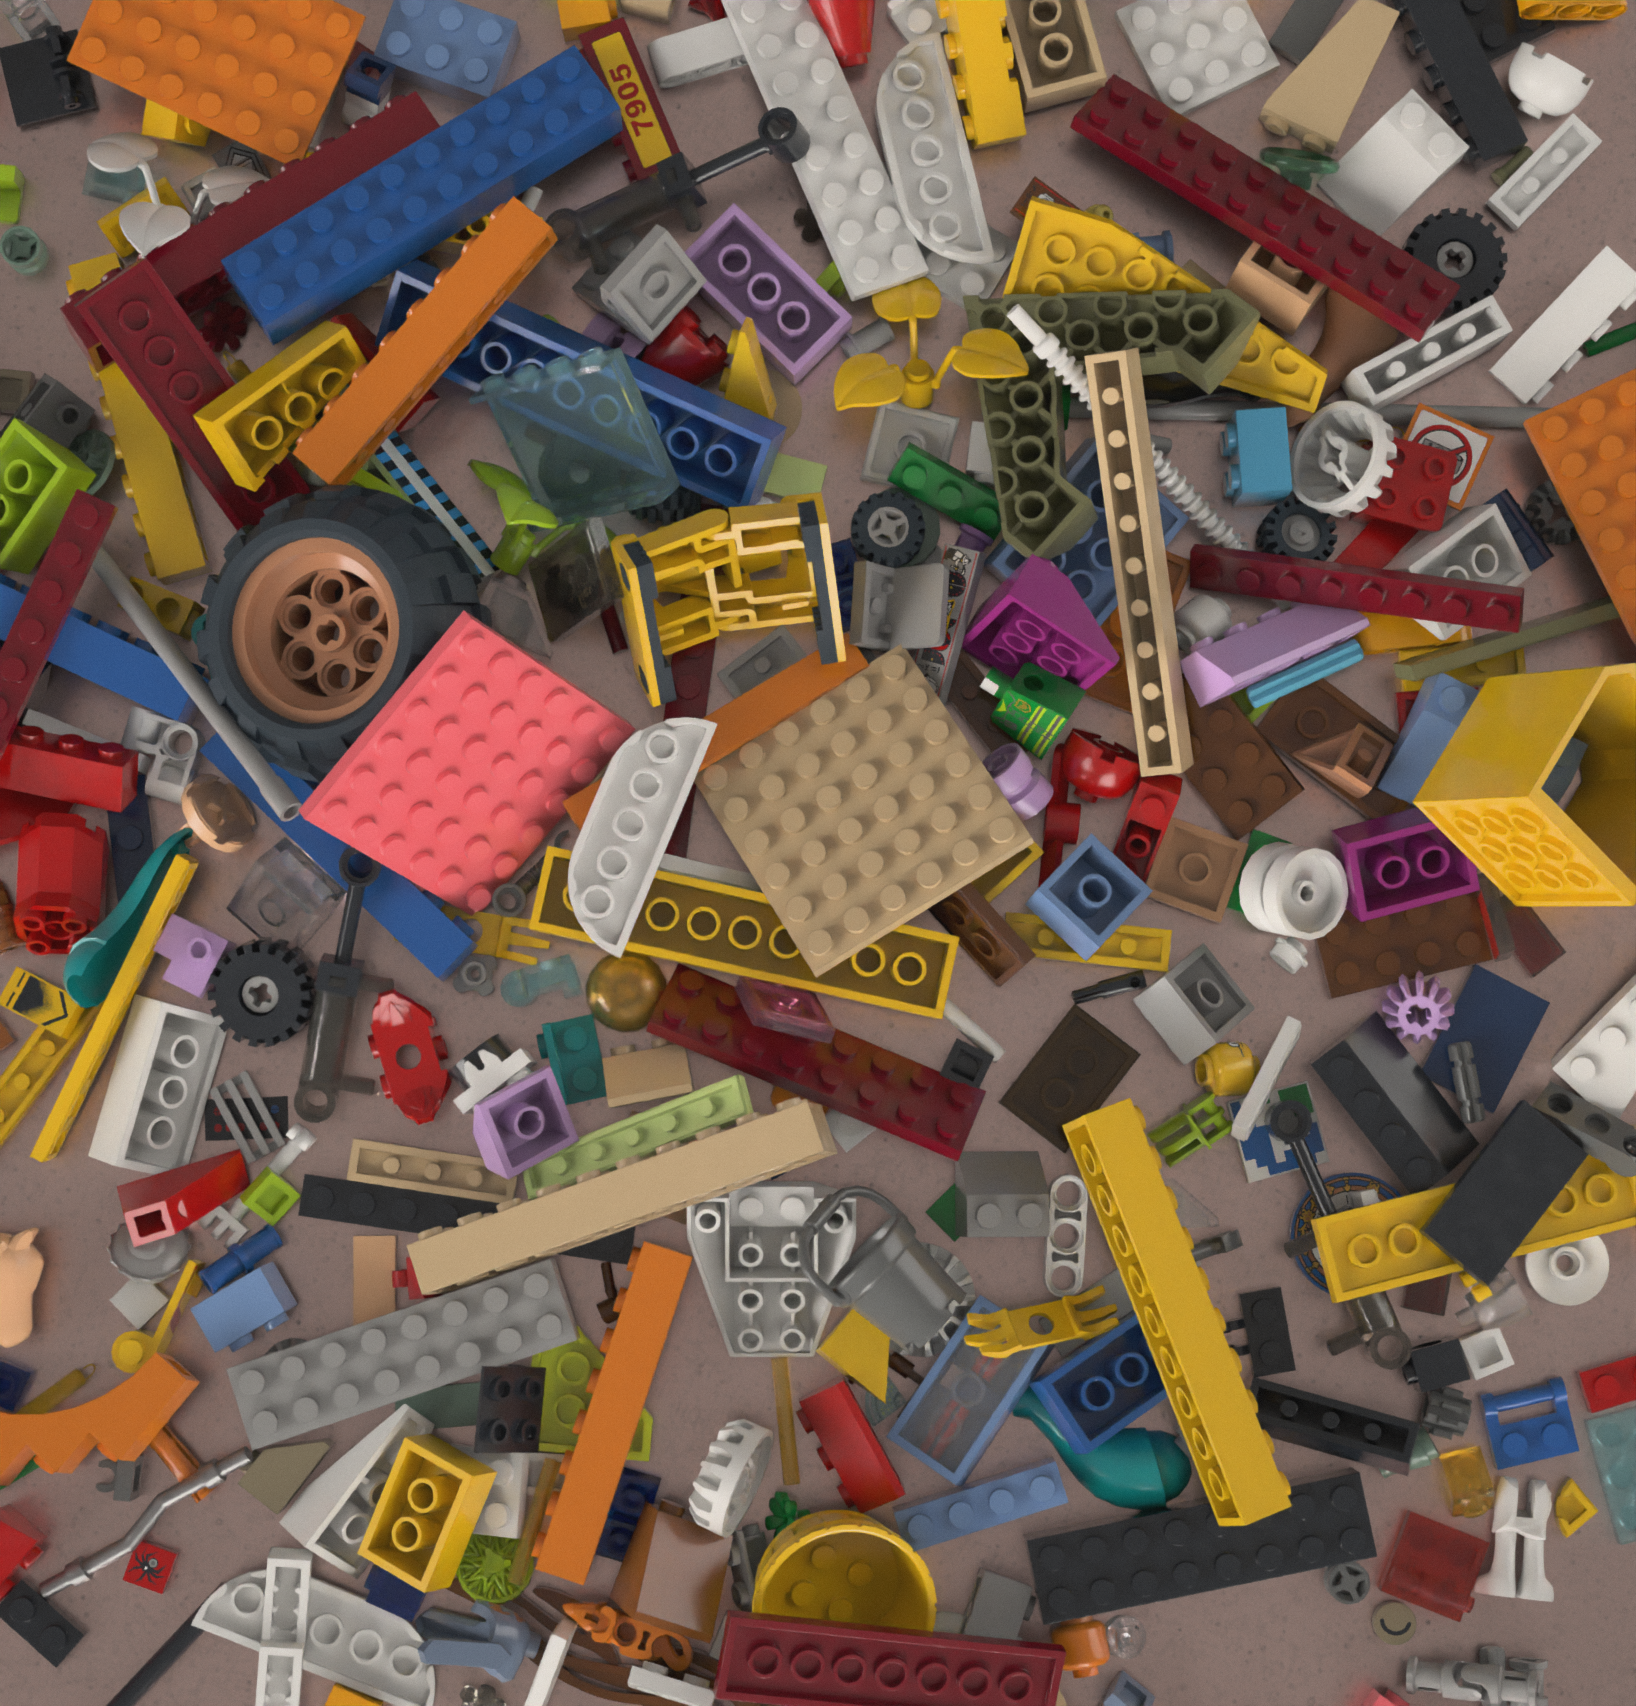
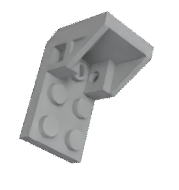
[572,224,707,345]

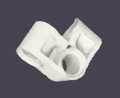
[120,706,206,805]

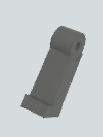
[1532,1081,1636,1177]

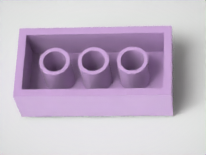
[685,203,852,386]

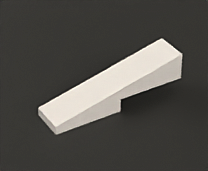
[255,1547,313,1706]

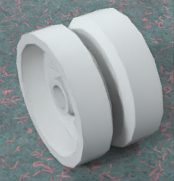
[1239,842,1348,940]

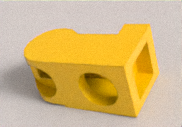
[117,576,206,642]

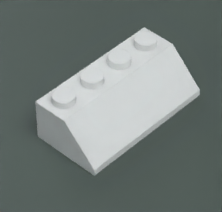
[88,994,227,1175]

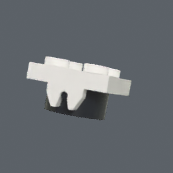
[449,1033,537,1114]

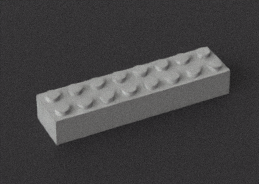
[226,1257,580,1451]

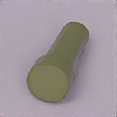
[1491,146,1533,186]

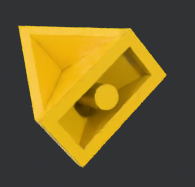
[815,1309,890,1404]

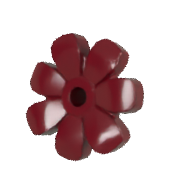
[199,300,247,353]

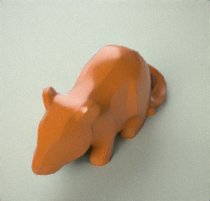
[562,1601,693,1672]

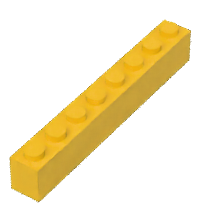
[66,252,212,586]

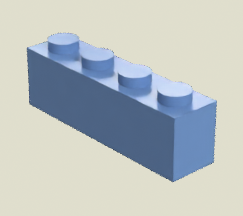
[892,1457,1068,1551]

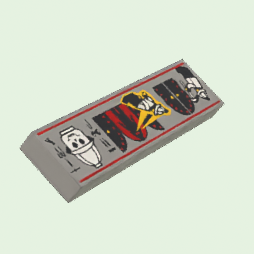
[913,543,987,706]

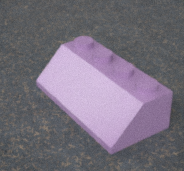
[1180,602,1371,707]

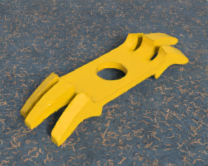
[393,905,550,966]
[964,1285,1119,1358]

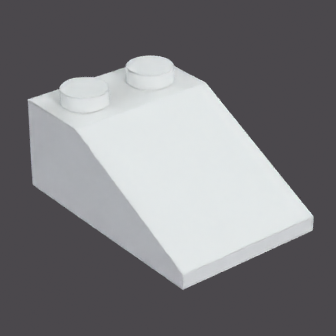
[1316,89,1470,236]

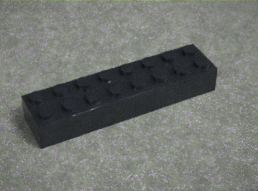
[1023,1467,1377,1625]

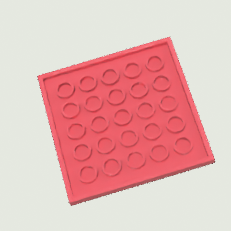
[298,610,636,916]

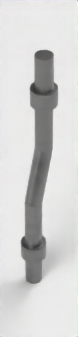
[39,1446,253,1599]

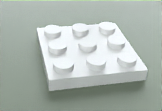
[1114,0,1280,116]

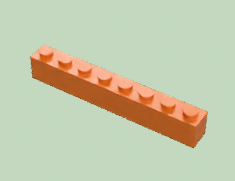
[292,196,558,486]
[531,1240,694,1585]

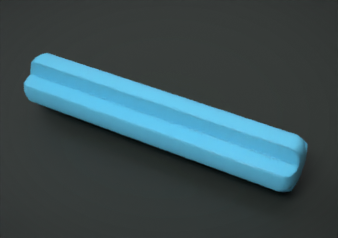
[1246,639,1364,708]

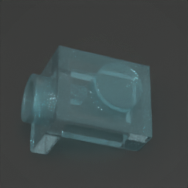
[82,160,145,204]

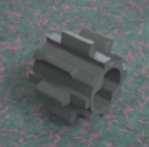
[1420,1386,1472,1440]

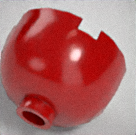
[1062,727,1141,804]

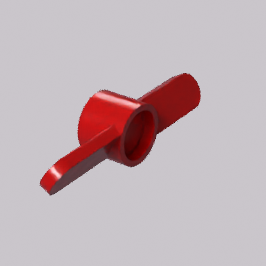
[1038,743,1081,888]

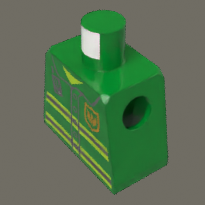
[980,662,1086,760]

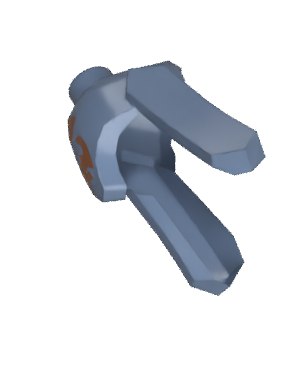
[415,1599,541,1683]

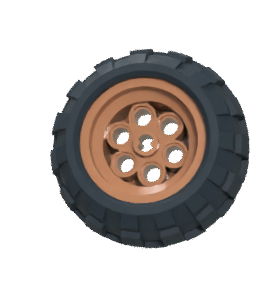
[197,485,492,782]

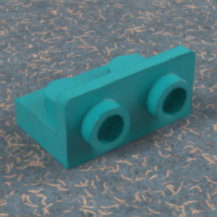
[536,1014,607,1105]

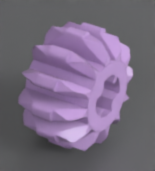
[1382,971,1455,1044]

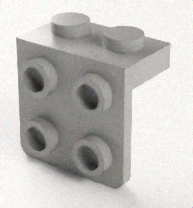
[849,560,949,653]

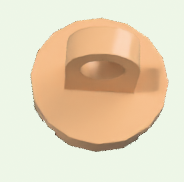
[175,774,256,852]

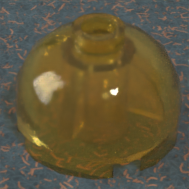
[585,951,667,1033]

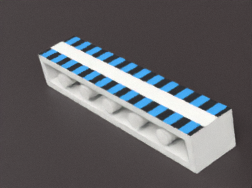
[312,384,501,593]

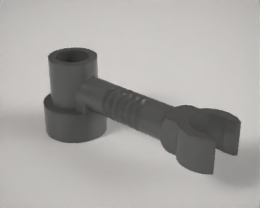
[492,830,569,918]

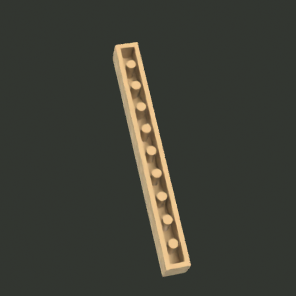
[1084,348,1194,777]

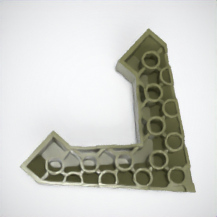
[963,289,1261,559]

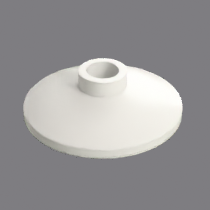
[1525,1235,1609,1306]

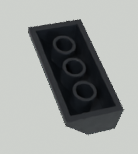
[1310,1011,1480,1194]

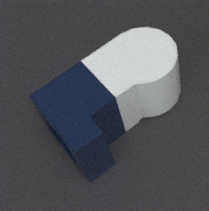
[341,51,397,126]

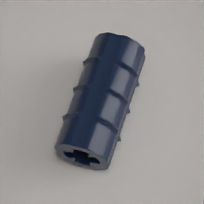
[1483,488,1554,572]

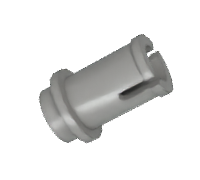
[840,317,895,359]

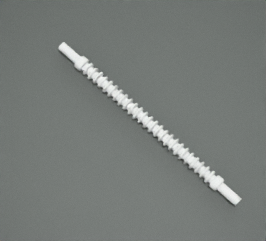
[1006,304,1291,610]

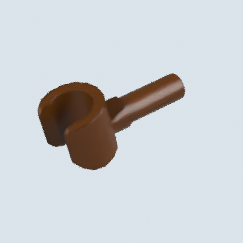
[596,1262,620,1324]

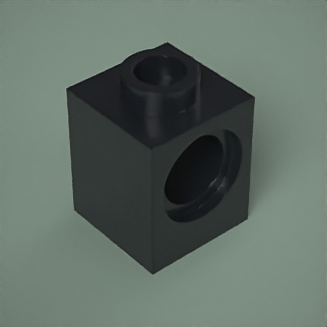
[1400,1336,1470,1393]

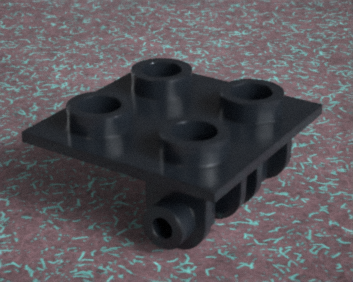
[0,25,97,127]
[474,1364,546,1453]

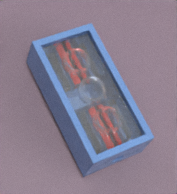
[886,1295,1055,1486]

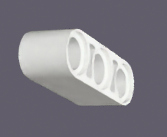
[647,17,748,88]
[1042,1174,1088,1298]

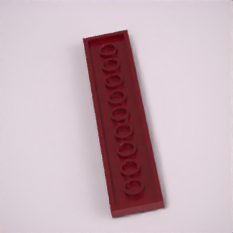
[1070,74,1461,343]

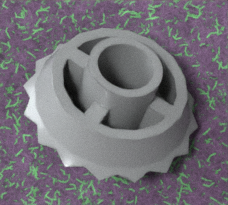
[107,1223,191,1284]

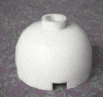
[1508,42,1594,120]

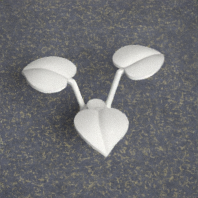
[87,132,270,257]

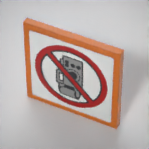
[1402,402,1495,511]

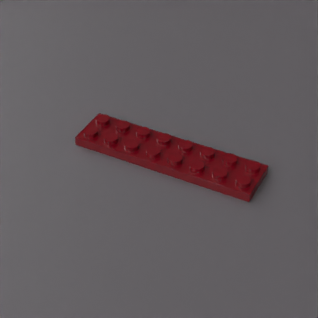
[74,256,311,532]
[646,963,986,1162]
[713,1610,1066,1706]

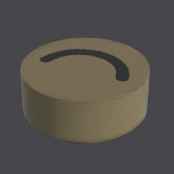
[1372,1600,1417,1645]

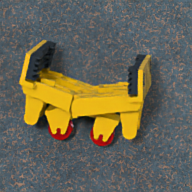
[610,492,846,707]

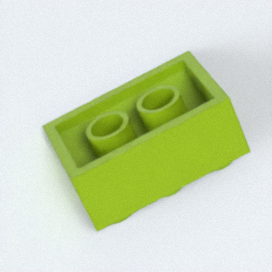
[0,418,97,575]

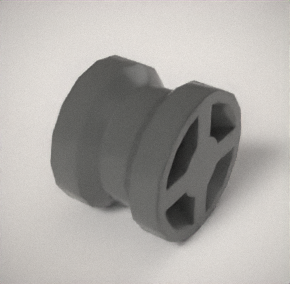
[1323,1561,1370,1605]

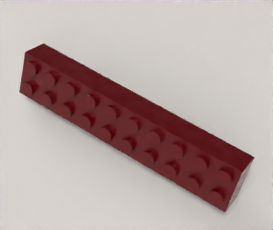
[59,91,440,373]

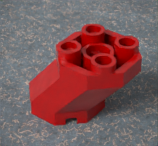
[13,812,110,955]

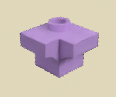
[153,913,236,998]

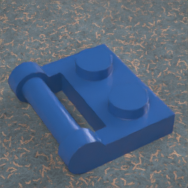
[1478,1376,1579,1470]

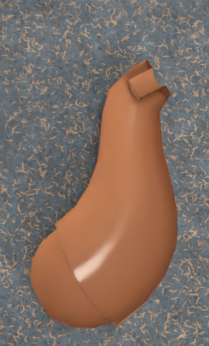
[1283,287,1399,428]

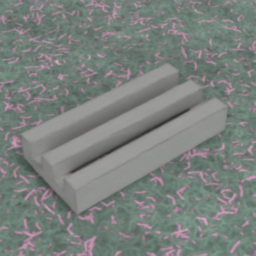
[209,1070,286,1164]

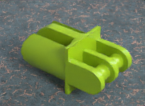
[1146,1091,1233,1168]

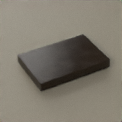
[998,1004,1141,1154]

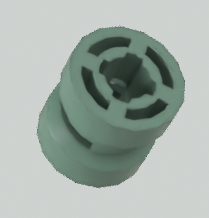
[0,226,49,276]

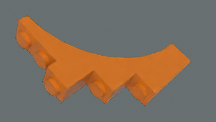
[0,1352,200,1486]

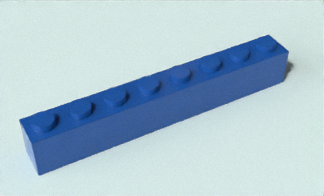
[199,732,478,982]

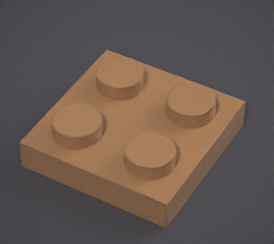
[1145,817,1249,923]

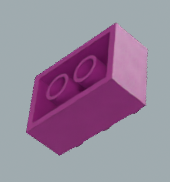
[1331,807,1480,922]

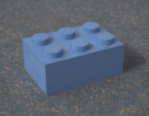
[374,0,521,106]

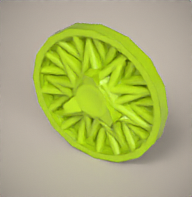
[456,1533,535,1604]

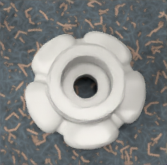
[1269,936,1308,974]

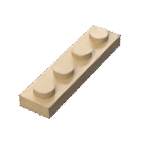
[346,1138,518,1203]

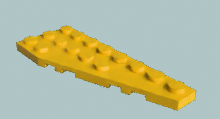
[1002,196,1328,413]

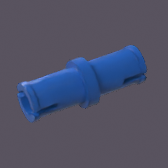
[198,1224,283,1294]

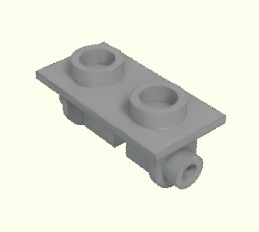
[728,1524,767,1612]

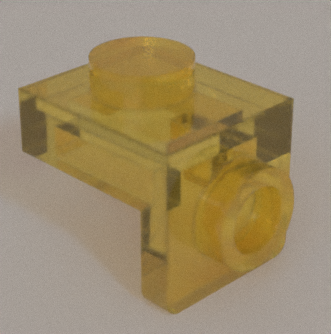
[1438,1446,1495,1518]

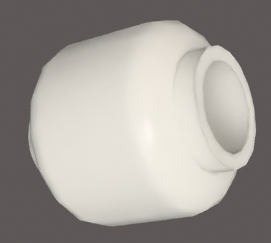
[1174,594,1232,655]

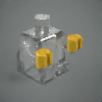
[1455,1266,1533,1330]

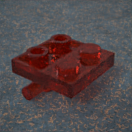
[1378,1510,1490,1622]

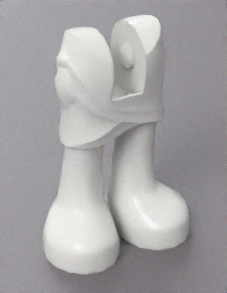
[1473,1476,1554,1602]

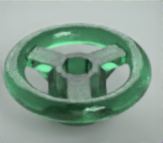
[1259,147,1340,190]

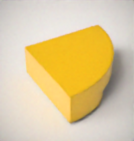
[1554,1477,1599,1538]

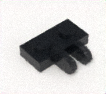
[1223,1286,1296,1377]

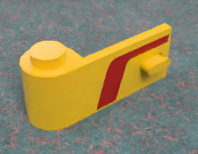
[111,1259,206,1373]

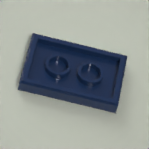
[1421,964,1550,1114]

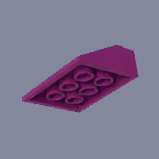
[962,553,1120,690]

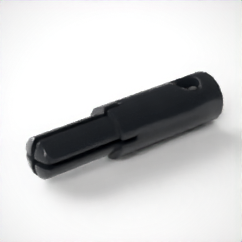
[1071,970,1147,1004]

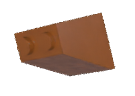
[609,1499,733,1644]

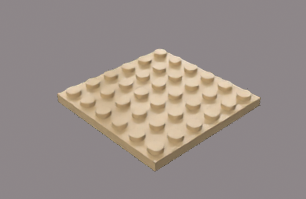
[694,644,1034,978]

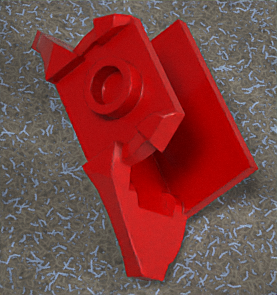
[367,989,453,1125]

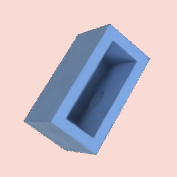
[190,1261,298,1353]

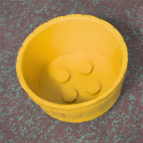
[752,1510,937,1631]

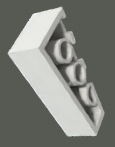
[1551,974,1636,1118]

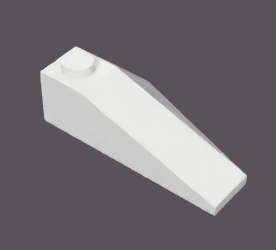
[279,1404,435,1579]

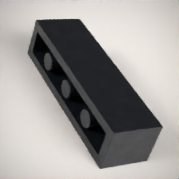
[1250,1377,1420,1476]

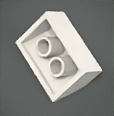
[1382,503,1532,640]

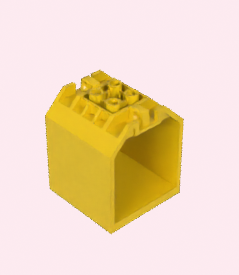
[1413,663,1636,907]

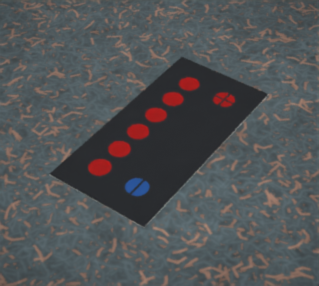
[205,1096,289,1141]

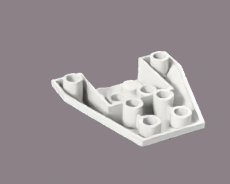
[687,1181,856,1357]

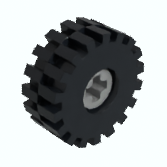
[1402,208,1508,319]
[207,937,321,1047]

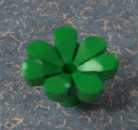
[765,1491,811,1539]

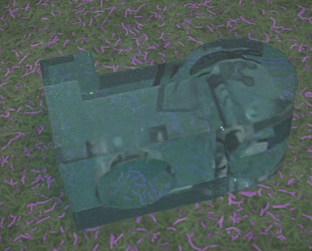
[500,954,584,1008]

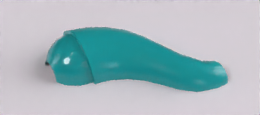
[63,828,193,1008]
[1012,1385,1192,1510]

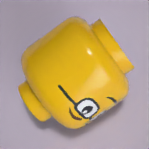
[1195,1041,1261,1097]

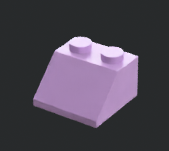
[472,1065,579,1180]

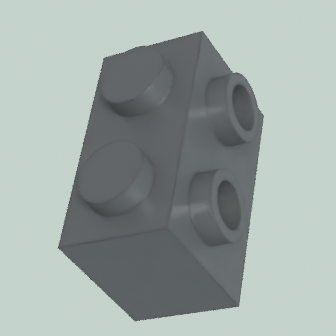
[0,373,96,448]

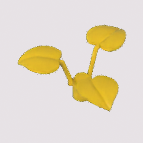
[834,277,1029,411]

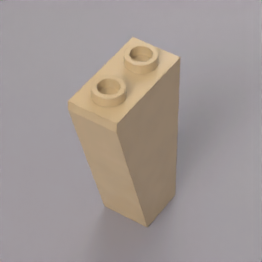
[1258,0,1400,154]

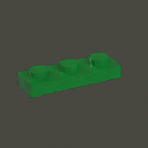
[887,442,1002,540]

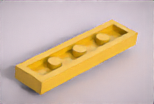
[1005,912,1172,972]

